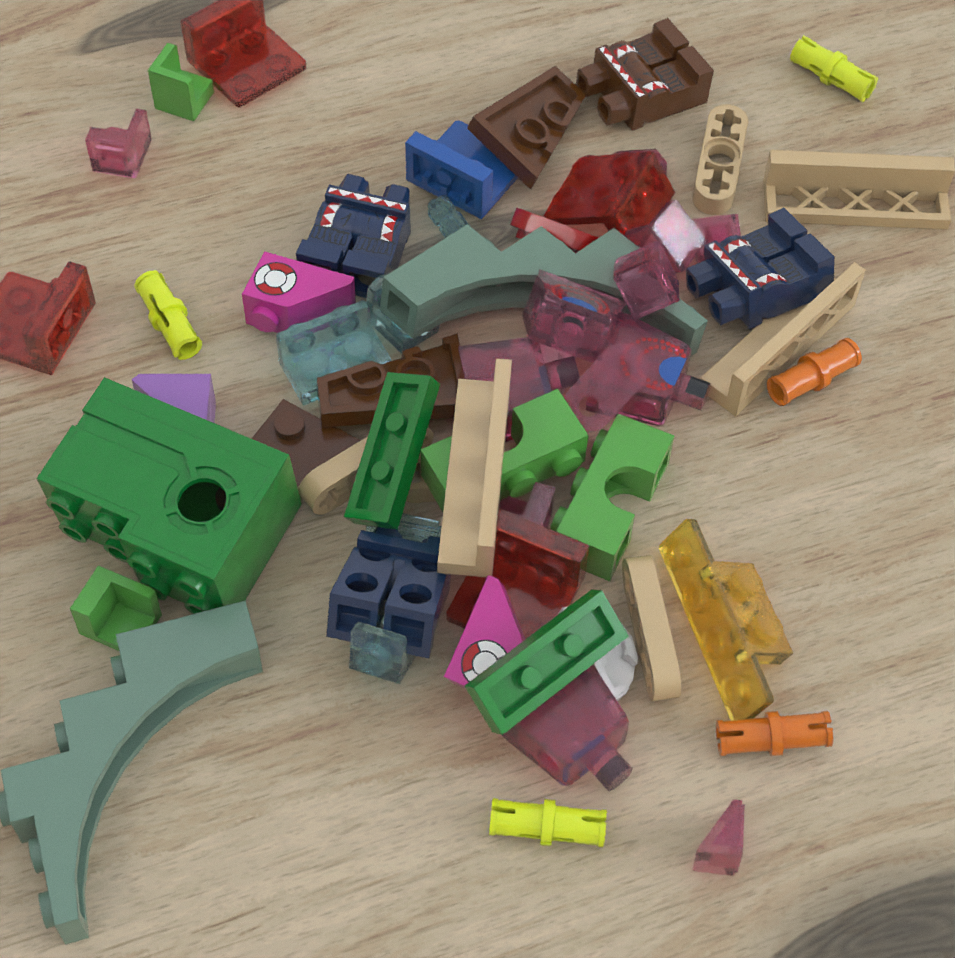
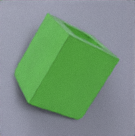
[148,43,214,121]
[70,565,162,651]

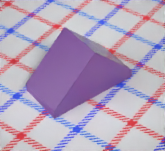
[131,374,216,423]

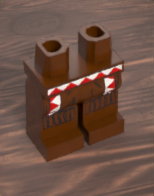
[576,18,714,131]

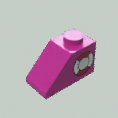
[242,251,356,337]
[444,575,525,689]

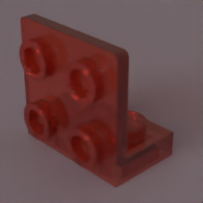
[180,0,307,107]
[543,151,675,250]
[0,261,96,376]
[446,508,589,639]

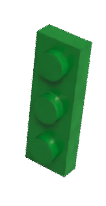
[344,372,440,530]
[465,589,629,735]

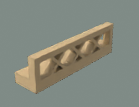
[763,150,955,230]
[700,262,866,417]
[437,358,512,577]

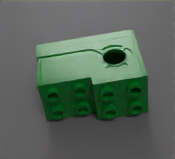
[36,377,302,614]

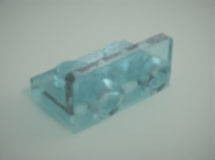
[276,300,391,406]

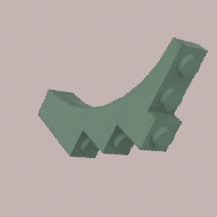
[380,224,708,360]
[0,601,263,945]

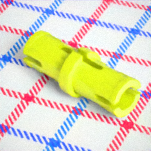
[790,36,878,102]
[134,270,202,360]
[489,798,607,847]

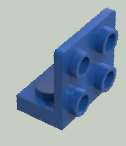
[405,120,518,220]

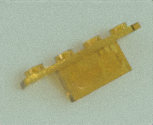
[659,519,793,720]

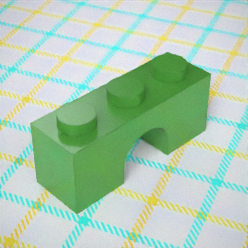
[421,389,589,512]
[549,414,674,581]

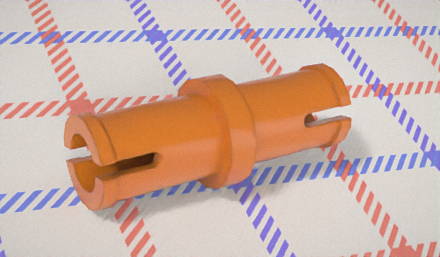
[767,338,862,406]
[716,711,833,756]

